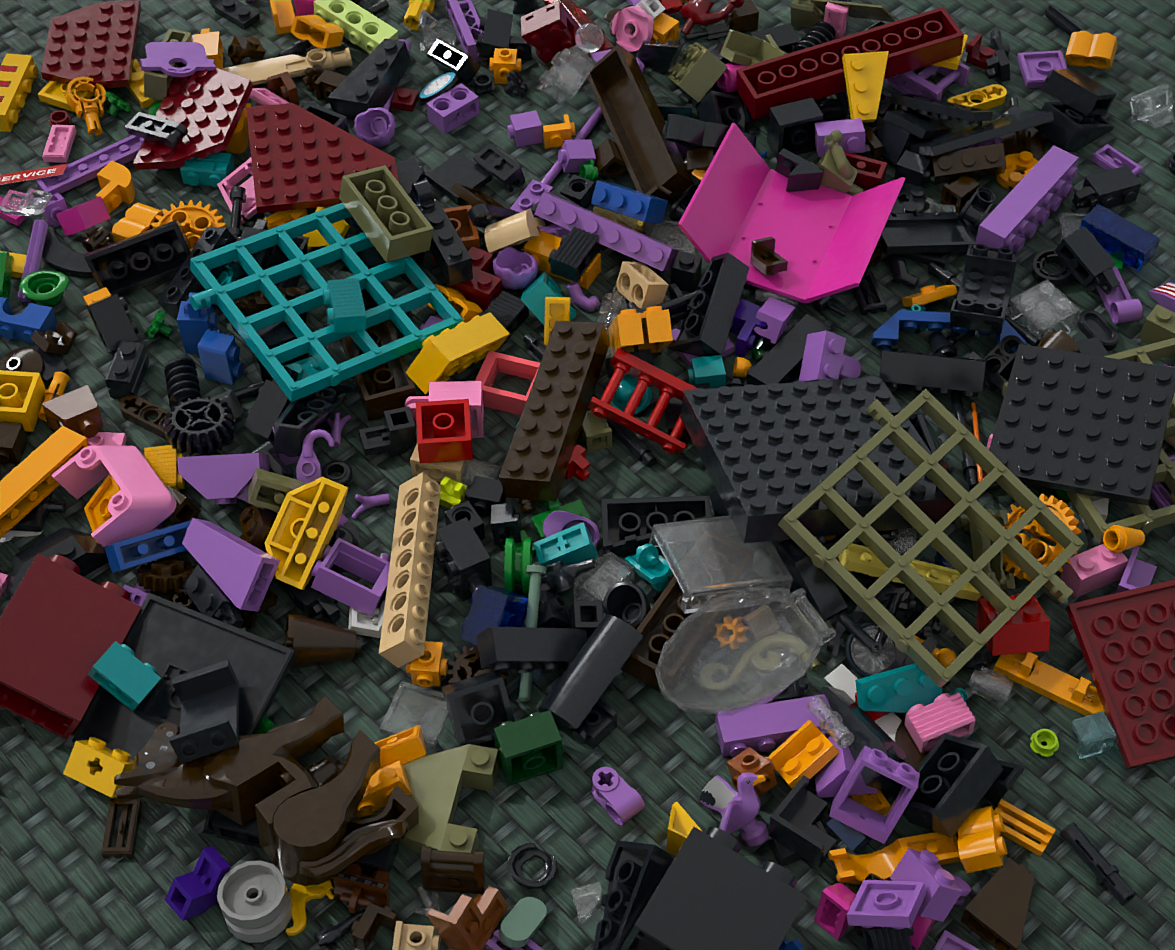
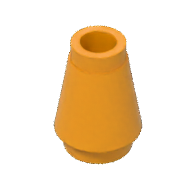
[1103,525,1145,553]

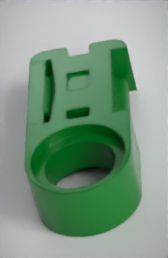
[0,252,14,300]

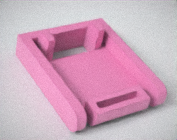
[217,157,257,225]

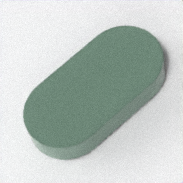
[499,897,547,948]

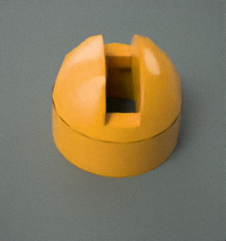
[733,357,752,378]

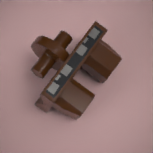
[333,863,390,914]

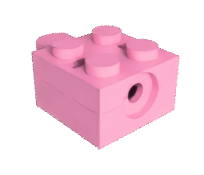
[405,381,484,438]

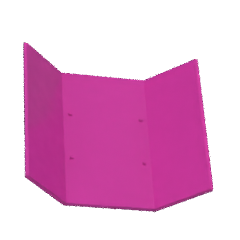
[678,123,905,303]

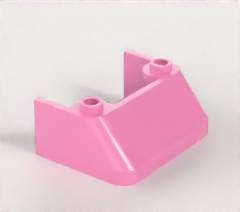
[52,445,177,547]

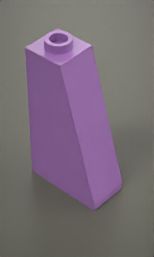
[182,518,280,612]

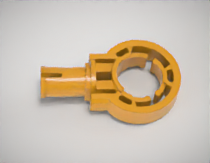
[66,77,106,137]

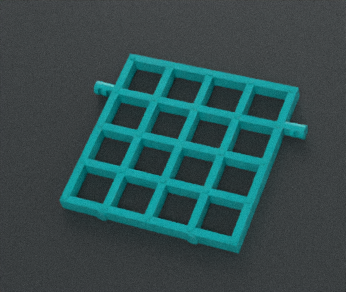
[190,203,464,402]

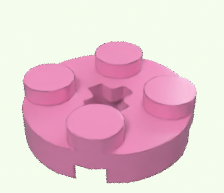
[612,6,654,52]

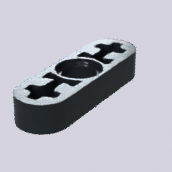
[468,203,517,228]

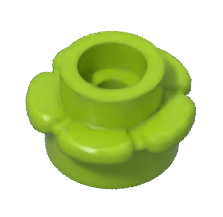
[1030,729,1059,757]

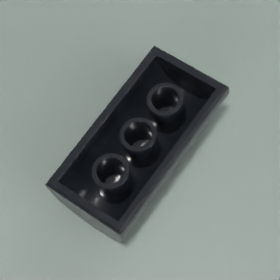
[84,220,192,294]
[538,615,643,729]

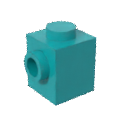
[687,355,726,389]

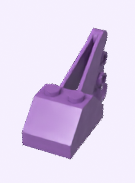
[178,429,334,514]

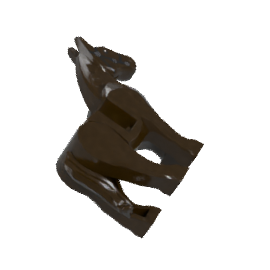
[114,696,419,886]

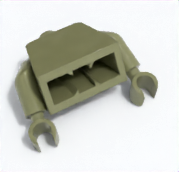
[811,130,864,196]

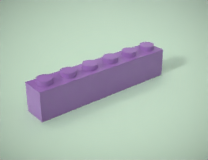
[534,192,679,273]

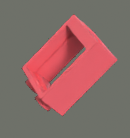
[475,351,540,416]

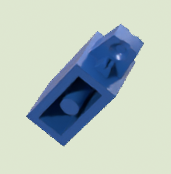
[177,293,222,354]

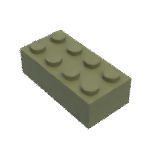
[339,165,434,262]

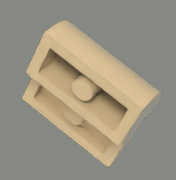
[484,208,546,253]

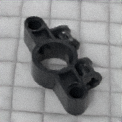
[662,114,757,150]

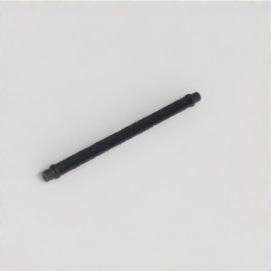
[523,333,656,467]

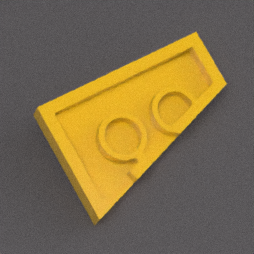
[842,51,889,123]

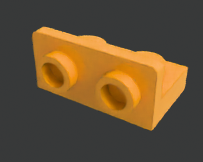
[768,720,840,789]
[354,761,412,819]

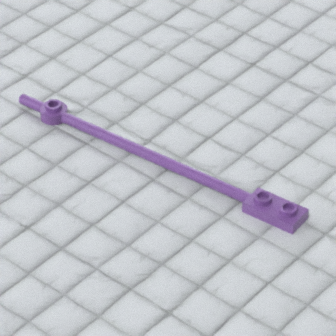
[510,57,644,213]

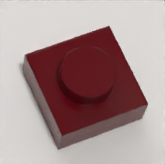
[391,87,419,112]

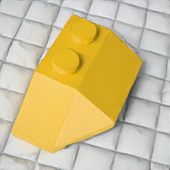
[264,477,348,590]

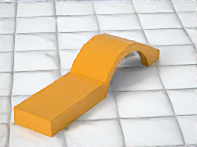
[828,832,961,885]

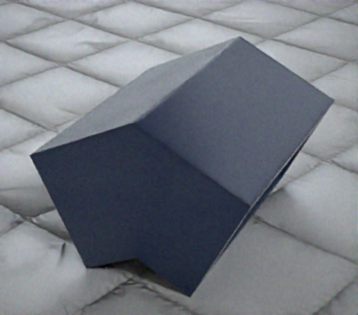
[827,818,872,853]

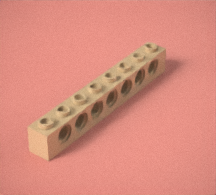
[379,472,441,668]

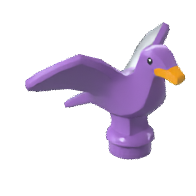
[699,772,769,847]

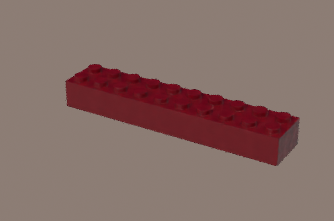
[736,7,964,119]

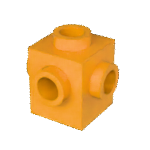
[490,48,522,84]
[406,641,448,688]

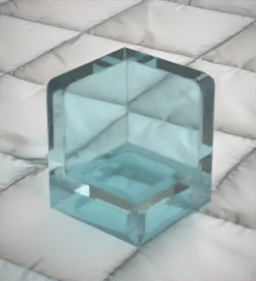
[1071,711,1117,759]

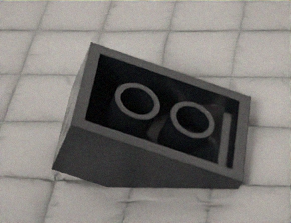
[1034,102,1115,151]

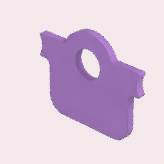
[140,42,216,77]

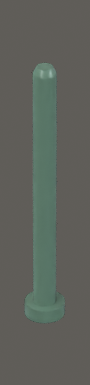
[519,565,546,702]

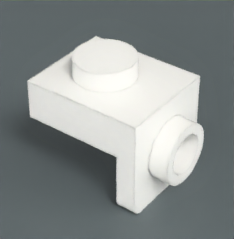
[348,600,385,638]

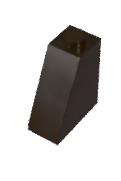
[961,858,1035,950]

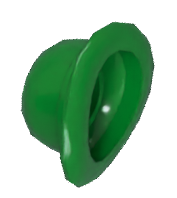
[19,270,69,307]

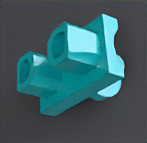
[624,544,676,592]

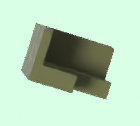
[720,30,787,66]

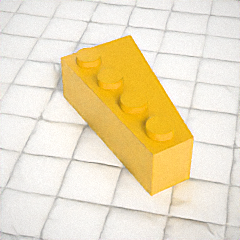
[405,312,510,395]

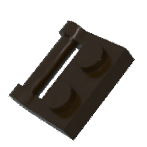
[421,846,486,894]

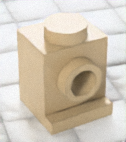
[392,921,440,950]

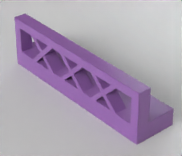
[446,0,487,61]

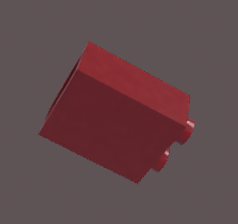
[0,553,141,740]

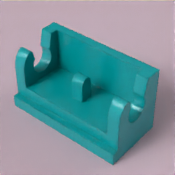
[534,522,600,571]

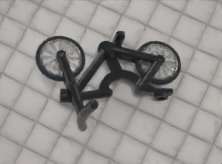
[816,528,921,677]

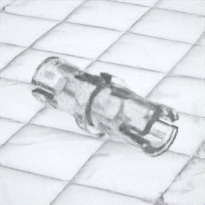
[807,696,854,748]

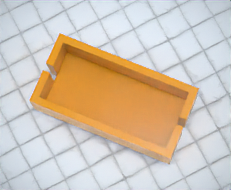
[608,306,673,356]

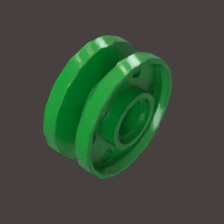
[504,538,533,596]

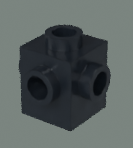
[525,590,571,628]

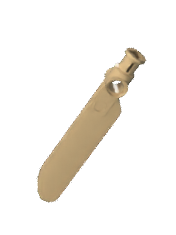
[223,47,353,85]

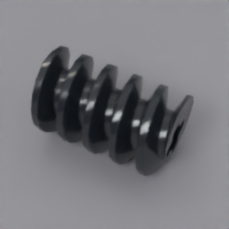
[793,22,835,52]
[164,358,202,408]

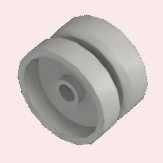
[217,860,292,943]

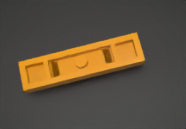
[993,652,1105,723]

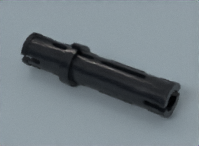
[1060,822,1137,906]

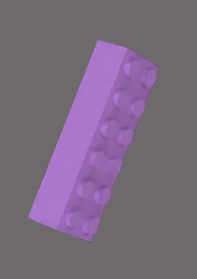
[975,146,1079,251]

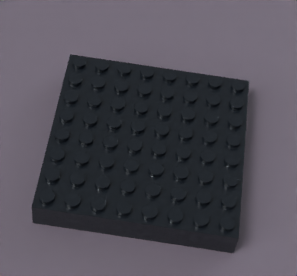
[680,376,956,544]

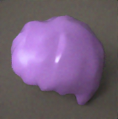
[354,107,395,149]
[493,246,539,290]

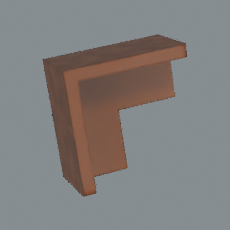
[426,886,509,950]

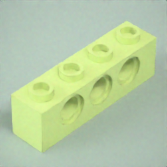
[314,0,398,54]

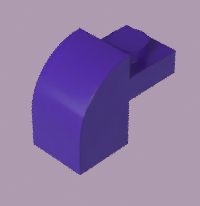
[729,299,766,357]
[165,846,231,921]

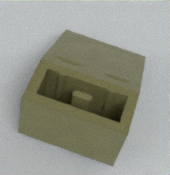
[668,42,728,103]

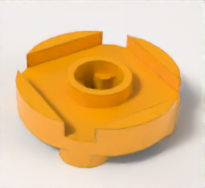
[996,151,1039,189]

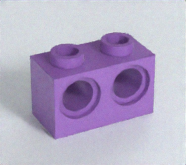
[426,83,480,134]

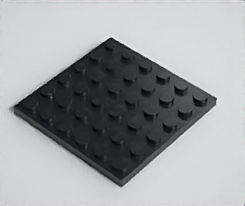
[983,344,1175,506]

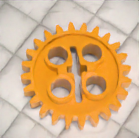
[151,200,227,249]
[1003,494,1081,582]

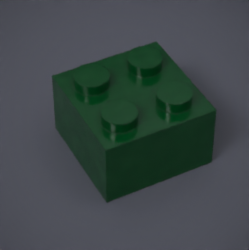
[494,710,563,787]

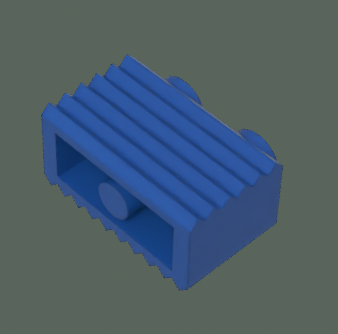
[197,329,244,385]

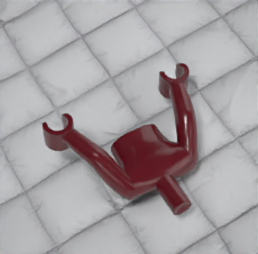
[680,0,744,35]

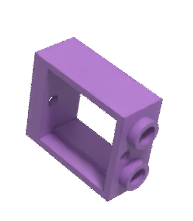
[311,538,390,617]
[829,746,920,844]

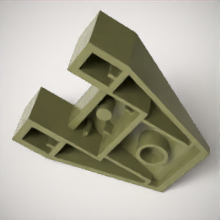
[363,744,500,855]

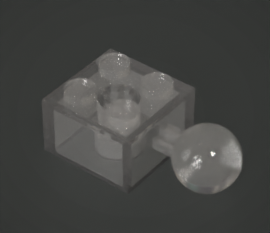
[537,23,604,105]

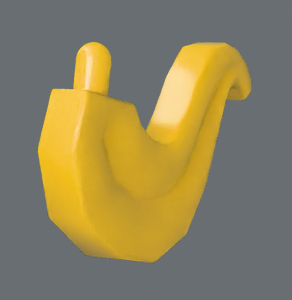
[286,880,334,936]

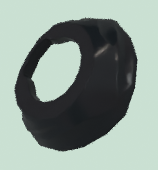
[508,843,557,889]

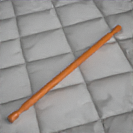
[971,402,983,482]

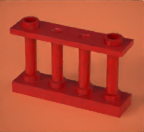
[587,348,696,455]

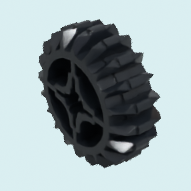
[163,396,236,456]

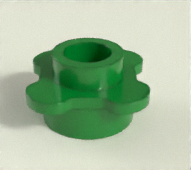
[579,159,598,181]

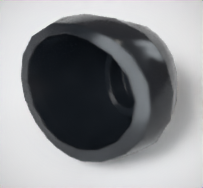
[603,582,651,630]

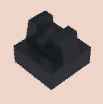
[986,49,1010,82]

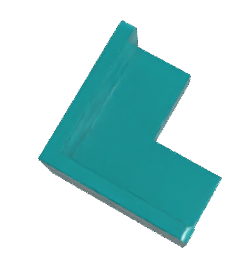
[520,271,577,325]

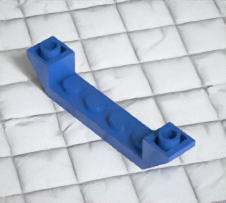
[870,310,1026,354]

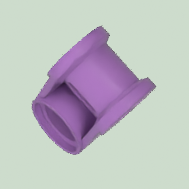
[592,767,645,826]

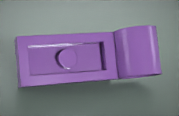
[1095,267,1143,324]

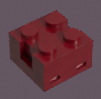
[521,0,582,63]

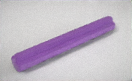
[18,219,48,303]

